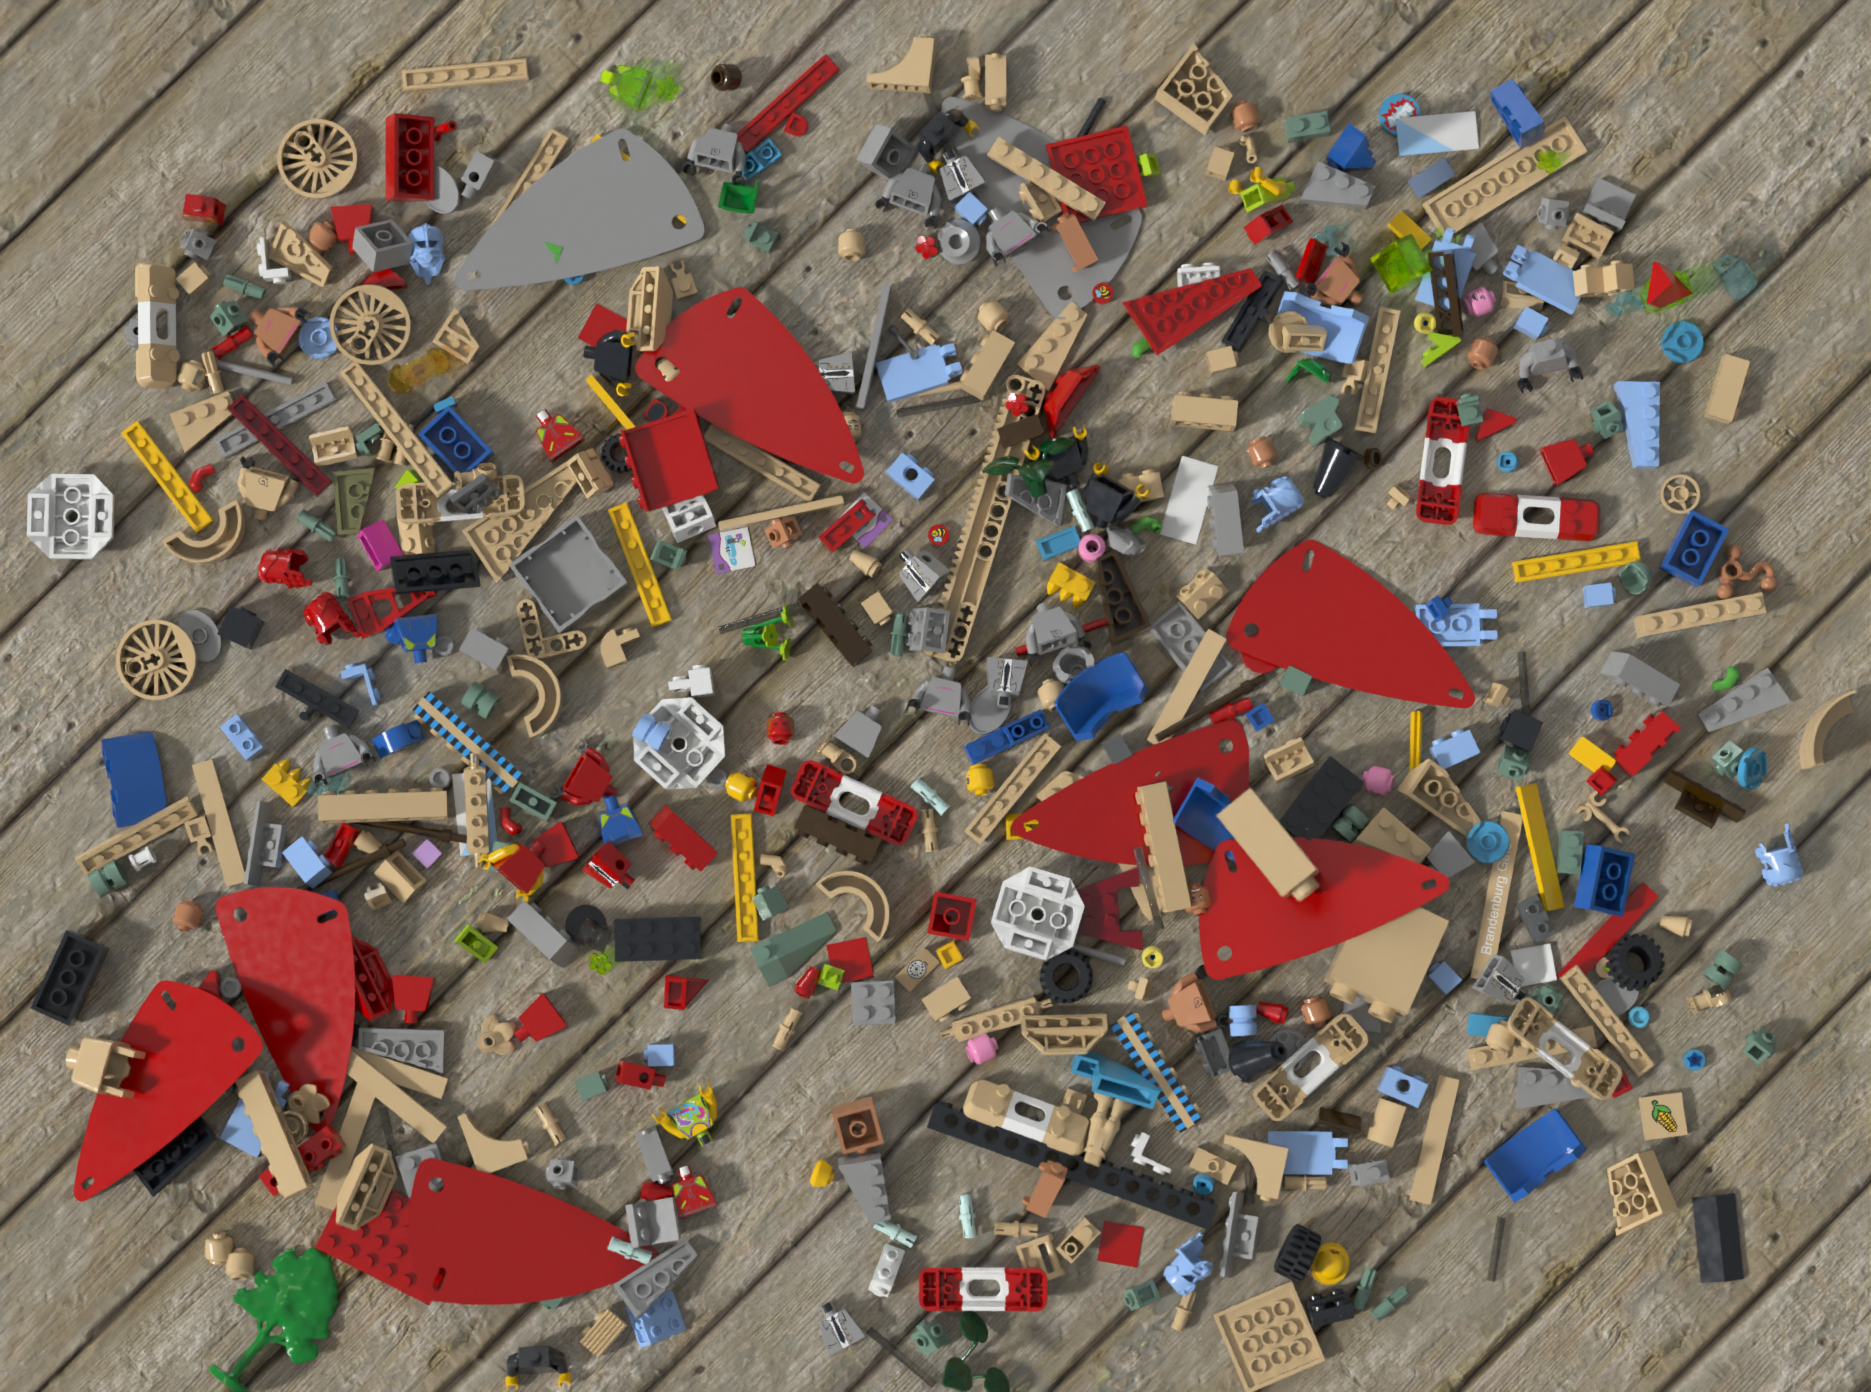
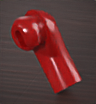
[434,120,457,142]
[189,463,215,492]
[499,807,522,835]

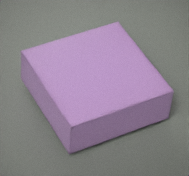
[412,839,443,869]

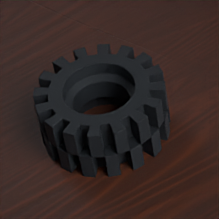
[601,433,632,473]

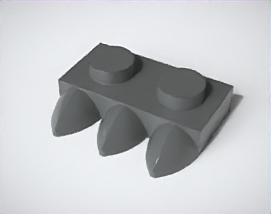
[450,473,500,514]

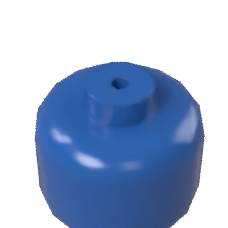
[385,624,400,645]

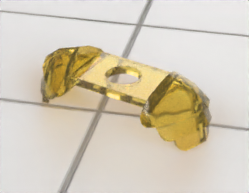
[387,348,450,393]

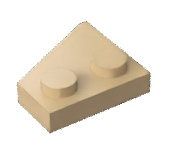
[432,308,480,365]

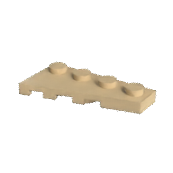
[1017,301,1088,392]

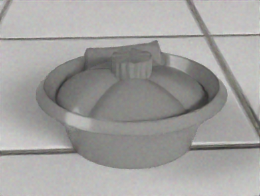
[936,220,980,264]
[1106,526,1146,556]

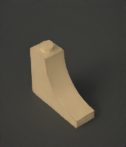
[866,35,936,93]
[458,1113,532,1173]
[1224,1134,1288,1202]

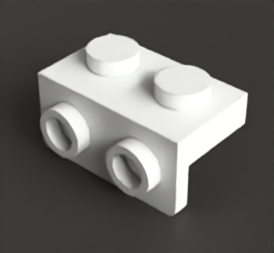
[1177,263,1220,287]

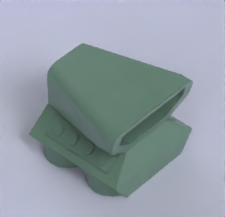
[1297,394,1347,447]

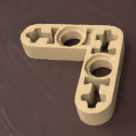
[517,599,587,660]

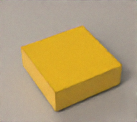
[935,941,964,969]

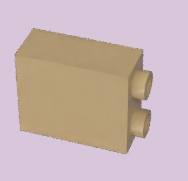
[1216,788,1320,902]
[1324,907,1449,1023]

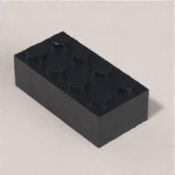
[1278,756,1364,840]
[614,916,702,962]
[30,930,110,1026]

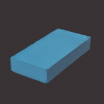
[1036,525,1081,561]

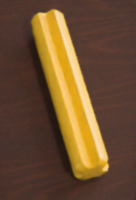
[1409,711,1423,772]

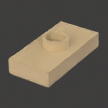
[1189,1147,1236,1185]

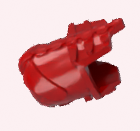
[258,548,313,589]
[303,592,361,646]

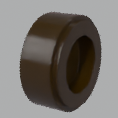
[1364,448,1382,469]

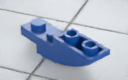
[963,709,1050,766]

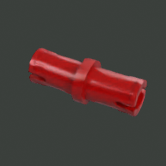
[211,325,254,359]
[1209,698,1253,725]

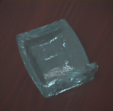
[1713,254,1758,302]

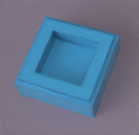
[433,397,458,415]

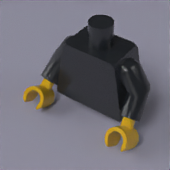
[917,109,980,175]
[583,329,636,396]
[1024,424,1089,490]
[1084,462,1151,529]
[505,1345,572,1391]

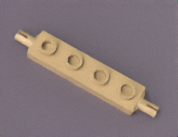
[464,753,490,867]
[940,996,1053,1042]

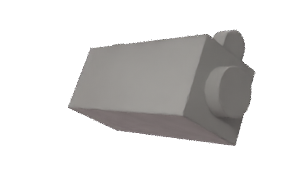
[635,1125,674,1184]

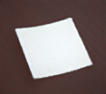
[1511,944,1557,987]

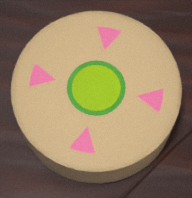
[1595,957,1613,979]

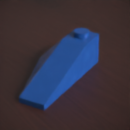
[1325,123,1376,172]

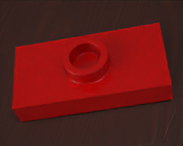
[1295,238,1328,283]
[324,823,360,868]

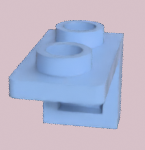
[340,663,381,707]

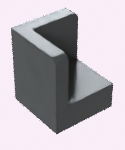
[1101,733,1132,765]

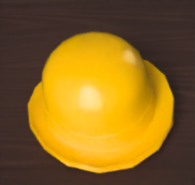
[1310,1242,1350,1285]

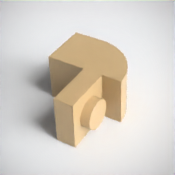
[601,627,641,669]

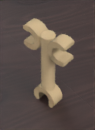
[1575,791,1630,843]

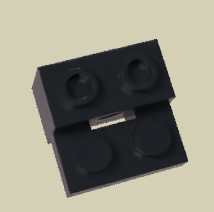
[1305,1289,1355,1328]

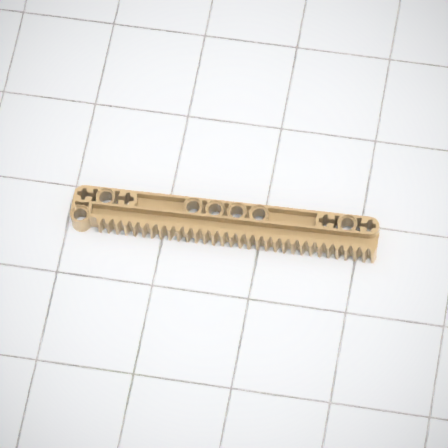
[924,375,1045,663]

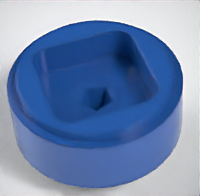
[1591,699,1613,721]

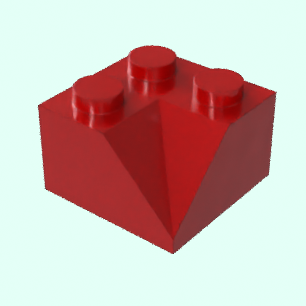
[927,892,977,941]

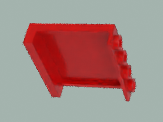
[619,408,720,512]

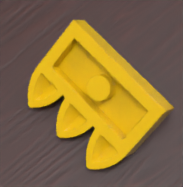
[1047,562,1096,609]
[261,759,312,807]

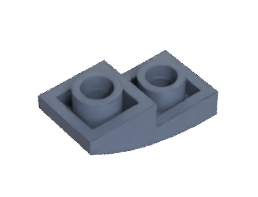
[1408,157,1456,199]

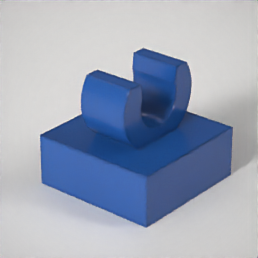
[1426,595,1453,622]
[1245,703,1275,732]

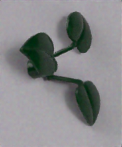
[982,437,1075,497]
[942,1311,1010,1392]

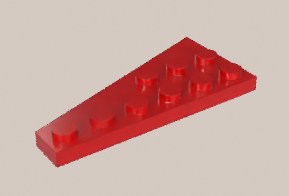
[1122,268,1262,356]

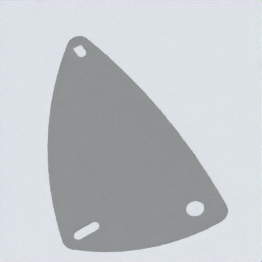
[941,97,1142,320]
[455,129,705,290]

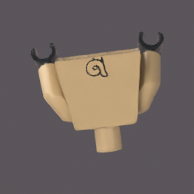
[237,456,300,520]

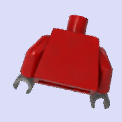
[550,739,617,805]

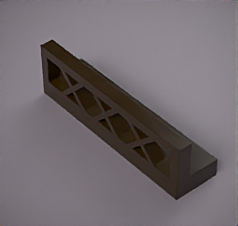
[1428,249,1464,337]

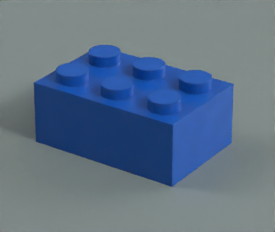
[418,405,495,473]
[1659,510,1729,588]
[1574,844,1635,917]

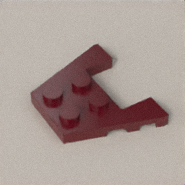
[1077,867,1143,950]

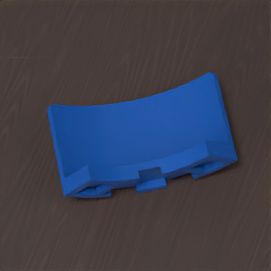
[1054,652,1149,741]
[101,732,167,828]
[1173,778,1235,862]
[1485,1108,1587,1203]

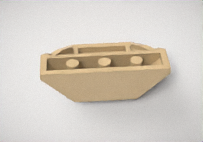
[626,267,673,352]
[1021,1014,1108,1055]
[336,1144,397,1231]

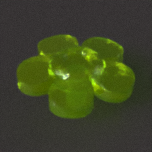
[656,76,679,101]
[1537,150,1561,174]
[589,953,612,975]

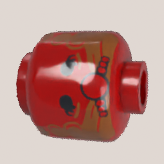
[767,712,794,745]

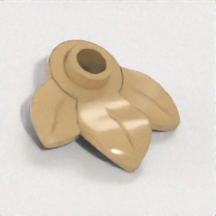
[477,1014,516,1055]
[288,1084,330,1123]

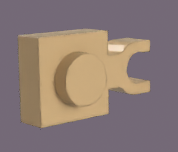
[670,260,698,300]
[1341,358,1369,396]
[184,815,213,856]

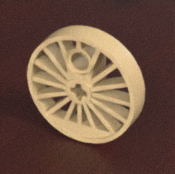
[277,119,358,200]
[330,284,411,365]
[116,620,198,700]

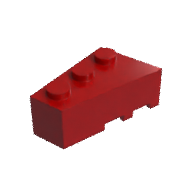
[1613,711,1682,777]

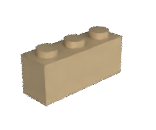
[960,330,1015,401]
[1704,354,1751,424]

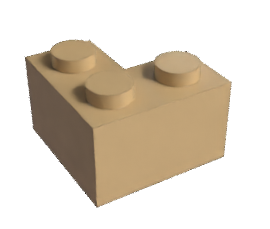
[1573,260,1635,297]

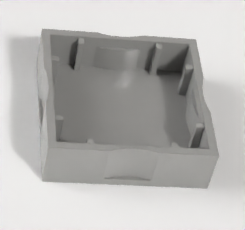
[509,515,629,634]

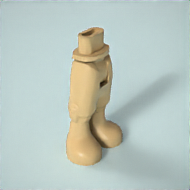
[1083,1092,1133,1167]

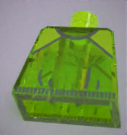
[600,65,653,112]

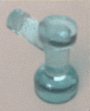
[1310,225,1342,258]
[1606,290,1643,317]
[306,775,343,795]

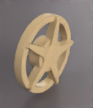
[1660,474,1700,514]

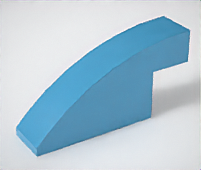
[1071,1051,1160,1109]

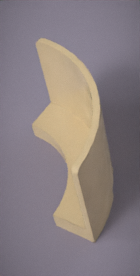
[1800,689,1858,770]

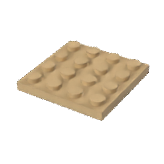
[1213,1281,1326,1392]

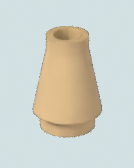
[849,549,882,578]
[354,830,382,854]
[476,912,508,932]
[1659,915,1692,937]

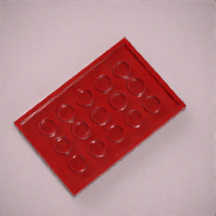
[315,1189,446,1305]

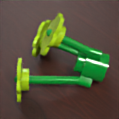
[742,605,794,660]

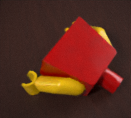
[478,840,545,902]

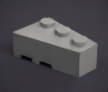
[1299,161,1376,210]
[1207,482,1244,556]
[1600,651,1680,707]
[507,900,581,969]
[838,1151,891,1223]

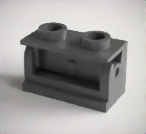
[1515,895,1556,943]
[1194,1028,1231,1078]

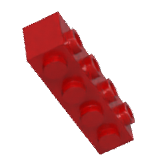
[259,1124,346,1197]

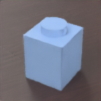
[955,192,988,226]
[1513,306,1549,340]
[1583,583,1616,608]
[1427,961,1462,995]
[644,1044,675,1067]

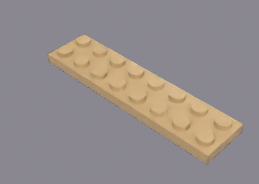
[1422,116,1587,237]

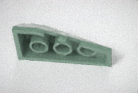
[750,912,836,987]

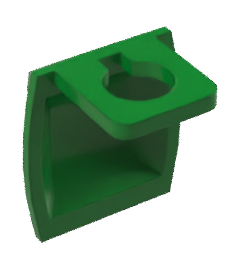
[718,182,759,214]
[1285,358,1331,385]

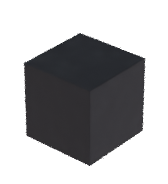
[217,606,265,650]
[1497,710,1543,752]

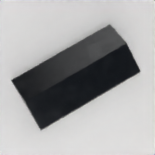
[390,549,481,594]
[133,1115,218,1197]
[1692,1193,1744,1283]

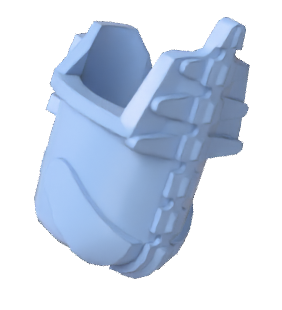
[409,223,446,285]
[1251,476,1304,533]
[1755,823,1803,887]
[1164,1232,1213,1296]

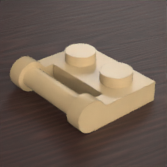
[1016,1233,1066,1281]

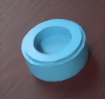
[1627,1006,1650,1028]

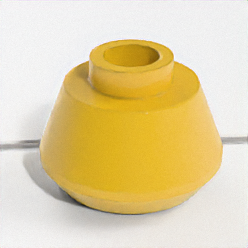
[810,1159,836,1187]

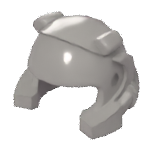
[1053,646,1095,686]

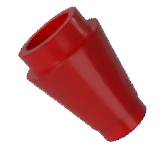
[794,966,821,1000]
[1256,1001,1289,1024]
[641,1180,673,1202]

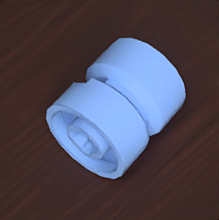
[632,712,672,751]
[1229,1005,1258,1036]

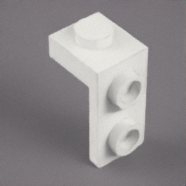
[257,237,292,284]
[1130,1131,1172,1175]
[868,1244,905,1298]

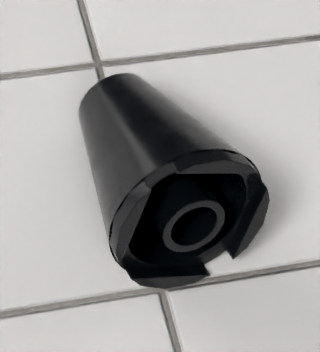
[1313,438,1365,499]
[1228,1041,1287,1083]

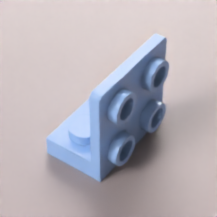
[625,1290,686,1347]

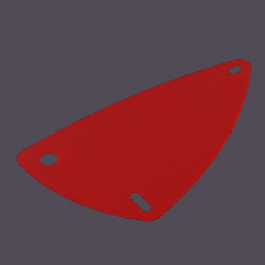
[635,287,864,484]
[1226,540,1475,708]
[1012,720,1249,866]
[1199,837,1449,980]
[215,887,355,1132]
[73,980,263,1201]
[409,1158,659,1305]

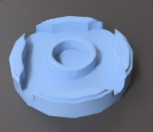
[298,317,341,359]

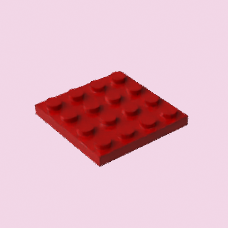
[1046,125,1148,223]

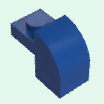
[372,720,426,759]

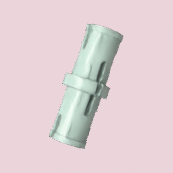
[1066,488,1095,533]
[910,777,950,815]
[958,1194,977,1239]
[873,1220,917,1248]
[608,1236,652,1264]

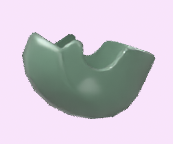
[1620,561,1652,595]

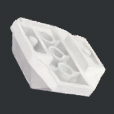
[27,474,115,560]
[633,697,725,789]
[991,866,1085,961]

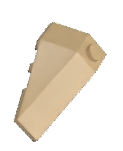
[1397,758,1481,837]

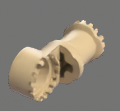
[961,57,982,101]
[454,463,497,490]
[816,737,857,775]
[1687,989,1733,1015]

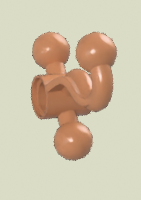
[1717,544,1777,600]

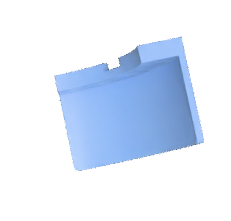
[1277,292,1369,364]

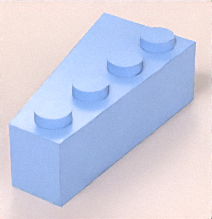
[1613,381,1660,469]

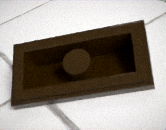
[1316,1107,1361,1133]

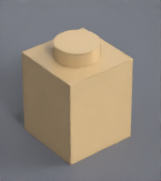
[1205,146,1234,181]
[176,262,212,298]
[1206,346,1239,375]
[861,591,893,626]

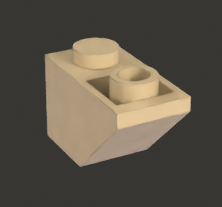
[1056,1216,1101,1264]

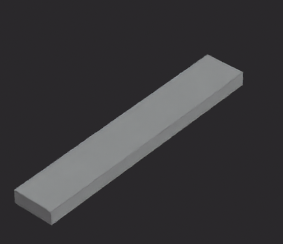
[856,284,892,411]
[214,381,337,459]

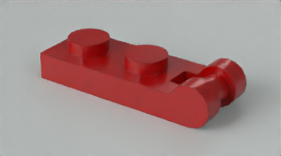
[818,499,877,553]

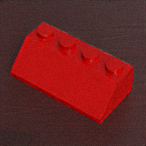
[385,113,434,203]

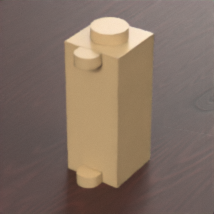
[985,53,1006,112]

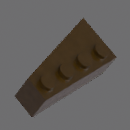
[1095,550,1152,647]
[798,583,872,668]
[794,805,882,865]

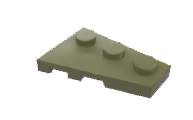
[333,468,376,536]

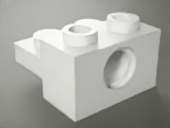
[662,495,716,543]
[668,665,715,699]

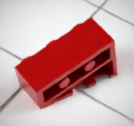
[648,804,718,872]

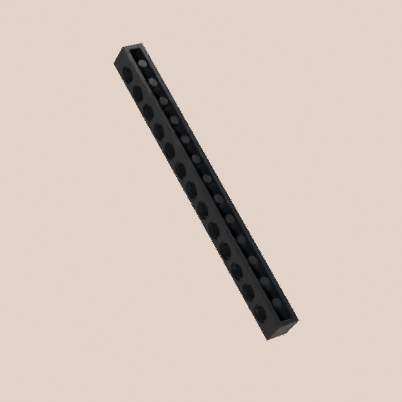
[927,1100,1217,1230]

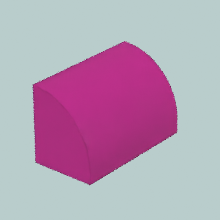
[357,519,403,572]

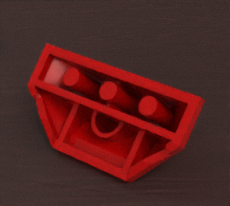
[1043,365,1101,438]
[352,936,394,1021]

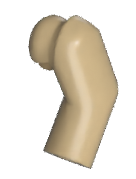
[1239,135,1257,163]
[760,854,788,878]

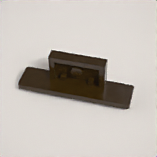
[1663,770,1746,829]

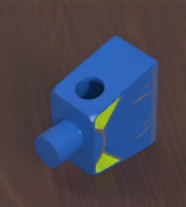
[394,614,437,664]
[599,794,643,845]

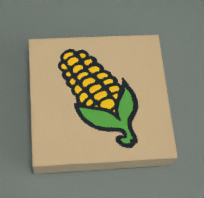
[1638,1092,1688,1140]

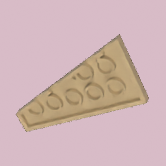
[462,461,577,584]

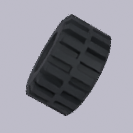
[1605,933,1665,991]
[1039,950,1093,1004]
[1274,1224,1321,1283]

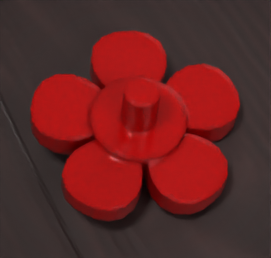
[915,235,938,259]
[1005,392,1029,416]

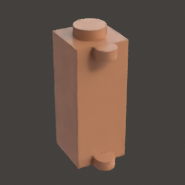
[1050,213,1099,272]
[1022,1160,1068,1218]

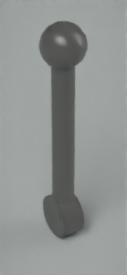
[889,325,919,360]

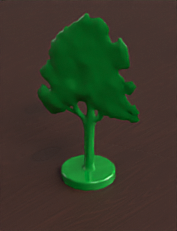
[207,1248,338,1392]

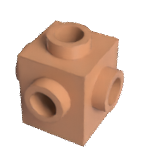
[764,516,803,549]

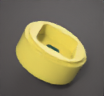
[1414,312,1437,334]
[1142,946,1164,968]

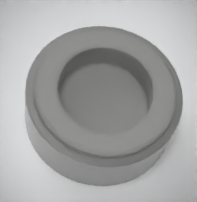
[434,635,455,657]
[429,768,451,789]
[706,768,728,789]
[220,977,242,998]

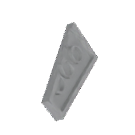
[1697,667,1791,732]
[614,1239,698,1321]

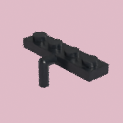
[1221,270,1284,353]
[275,669,360,729]

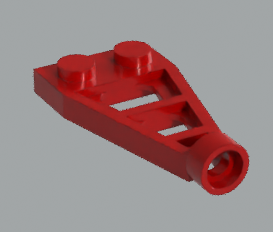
[347,588,437,639]

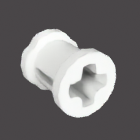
[129,846,157,872]

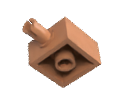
[830,1096,884,1155]

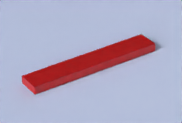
[737,54,840,154]
[1556,882,1659,980]

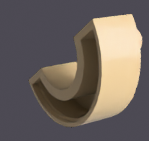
[162,500,246,565]
[506,654,563,739]
[815,871,890,943]

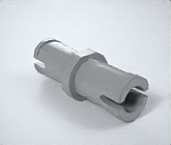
[1265,250,1301,291]

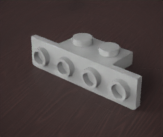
[244,800,287,886]
[1219,1191,1261,1277]

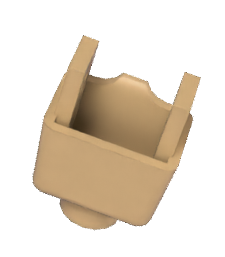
[66,1036,146,1098]

